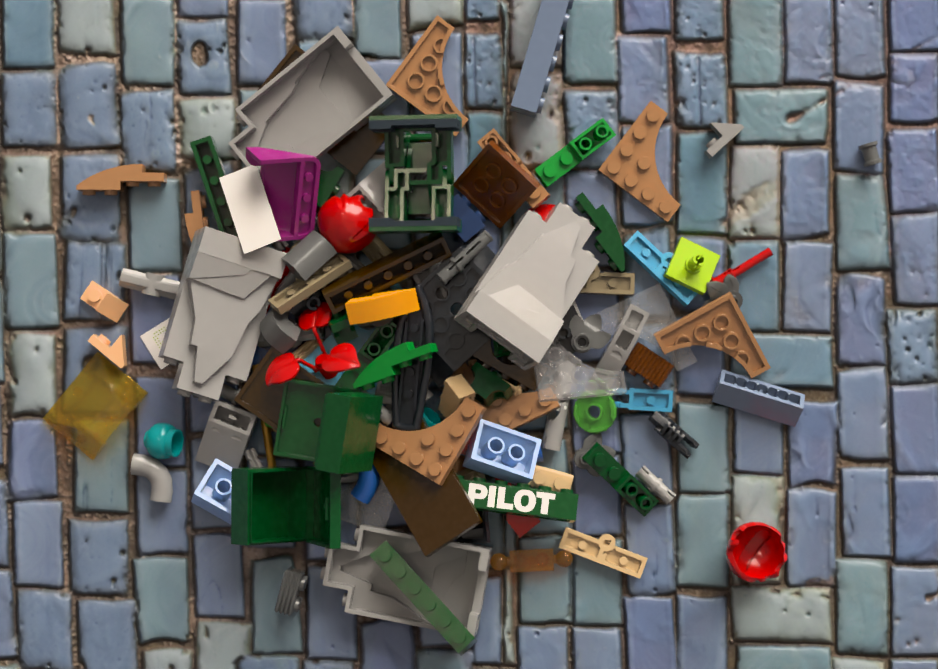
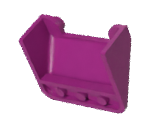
[246,147,321,242]

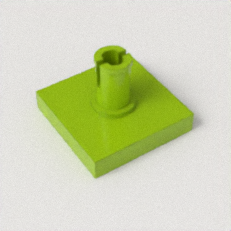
[663,237,720,295]

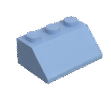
[463,419,541,485]
[191,458,232,525]

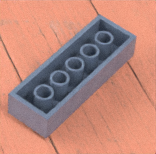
[510,0,574,118]

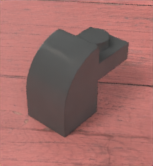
[260,309,301,354]

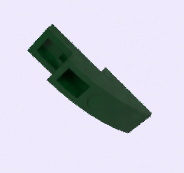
[574,192,625,273]
[335,322,397,389]
[582,442,659,517]

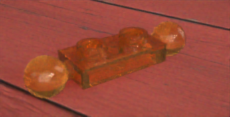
[490,548,573,573]

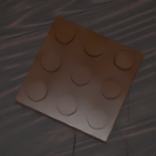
[453,140,540,229]

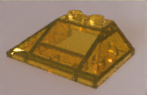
[43,352,148,460]

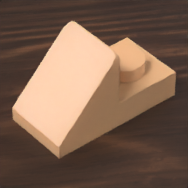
[80,281,129,323]
[88,334,127,369]

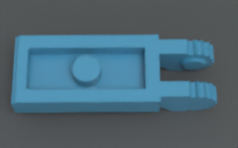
[612,388,673,412]

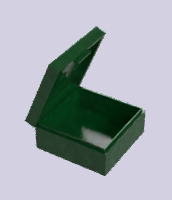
[273,379,384,474]
[231,465,341,549]

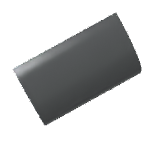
[281,230,337,281]

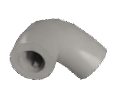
[130,453,173,503]

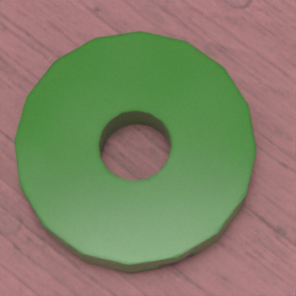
[573,390,617,433]

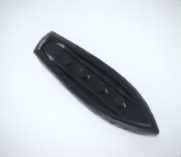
[391,284,434,431]

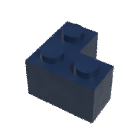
[453,193,486,243]

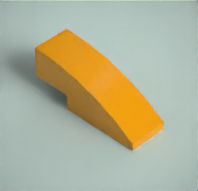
[345,288,420,325]

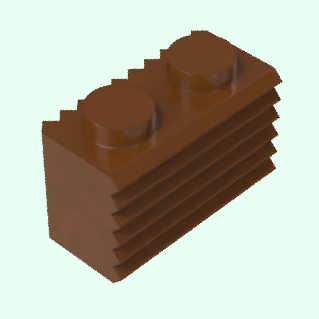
[624,342,674,389]

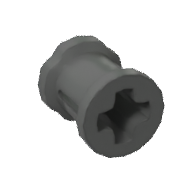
[858,141,883,167]

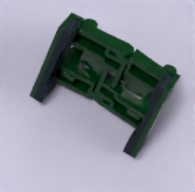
[369,114,462,234]

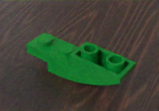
[533,118,616,188]
[353,342,438,391]

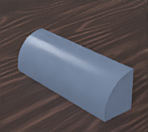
[712,369,805,427]

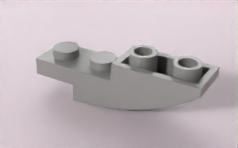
[590,303,650,390]

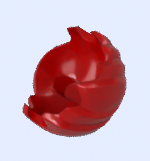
[317,194,376,254]
[726,522,788,583]

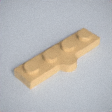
[558,527,648,579]

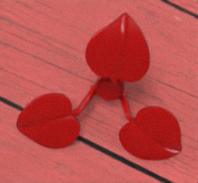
[265,301,360,387]

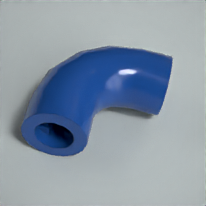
[350,464,380,504]

